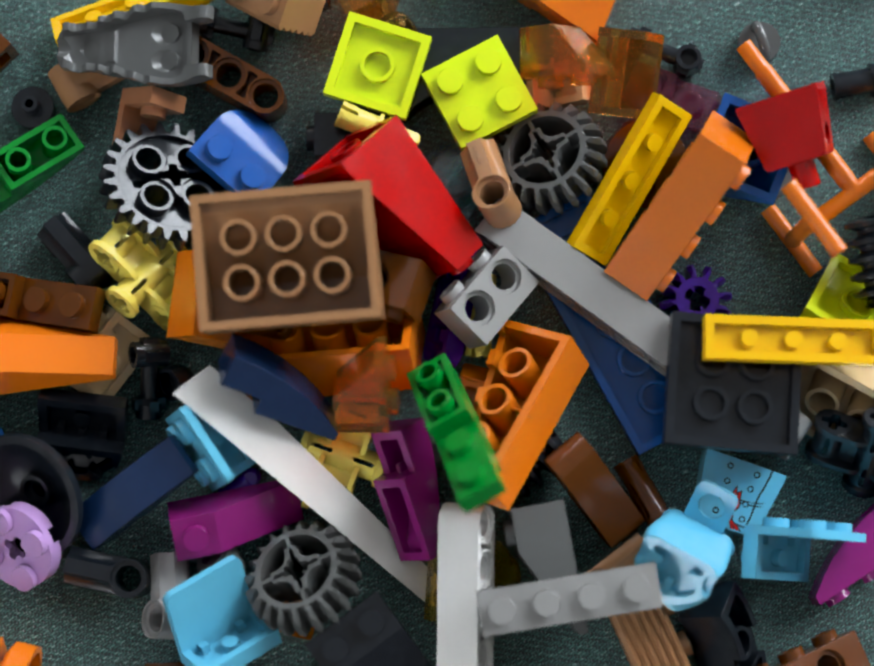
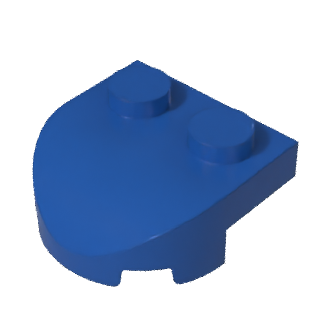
[186,110,289,192]

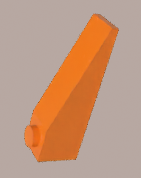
[0,318,118,395]

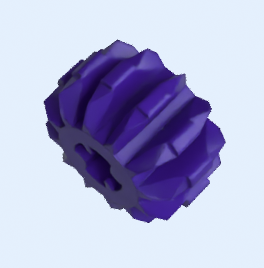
[658,264,732,317]

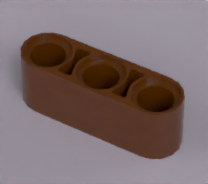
[195,36,287,123]
[543,432,646,549]

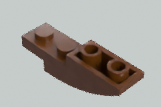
[0,272,106,333]

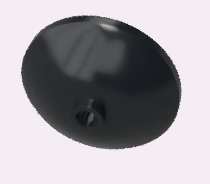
[0,433,83,552]

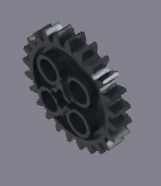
[98,122,228,251]

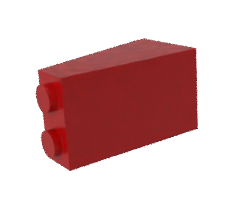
[292,115,483,280]

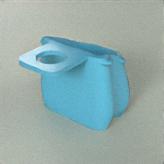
[634,479,738,611]

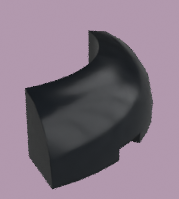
[677,581,767,666]

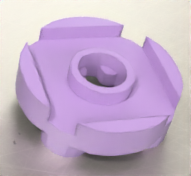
[0,501,61,592]

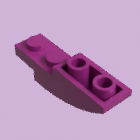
[808,503,874,607]

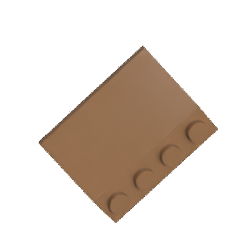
[189,180,386,335]

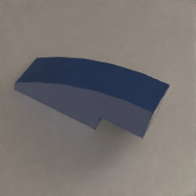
[218,333,338,441]
[80,435,199,550]

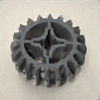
[498,101,608,216]
[244,520,363,638]

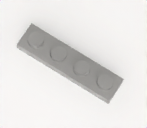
[476,562,663,637]

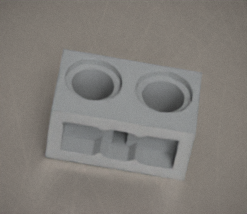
[434,245,539,349]

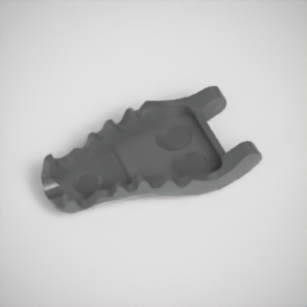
[57,1,215,87]

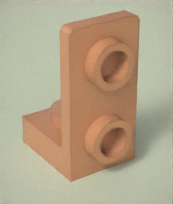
[112,86,187,169]

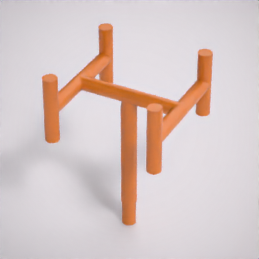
[736,39,874,278]

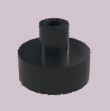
[11,86,57,131]

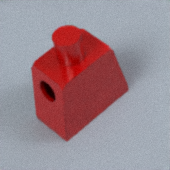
[735,81,834,189]

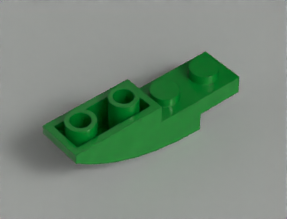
[0,113,85,213]
[406,352,507,513]

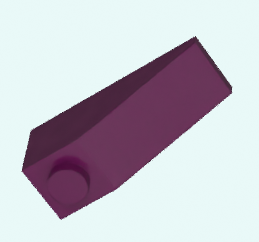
[167,480,304,562]

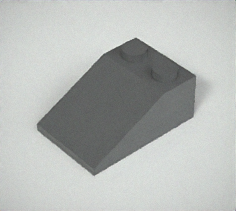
[502,500,588,635]

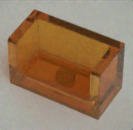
[588,27,665,119]

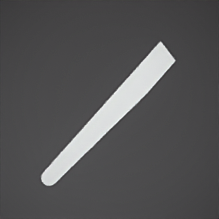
[172,365,437,605]

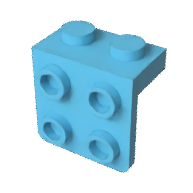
[165,404,256,492]
[741,517,866,582]
[163,555,282,666]

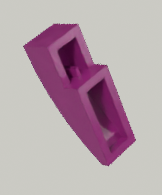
[371,418,439,561]

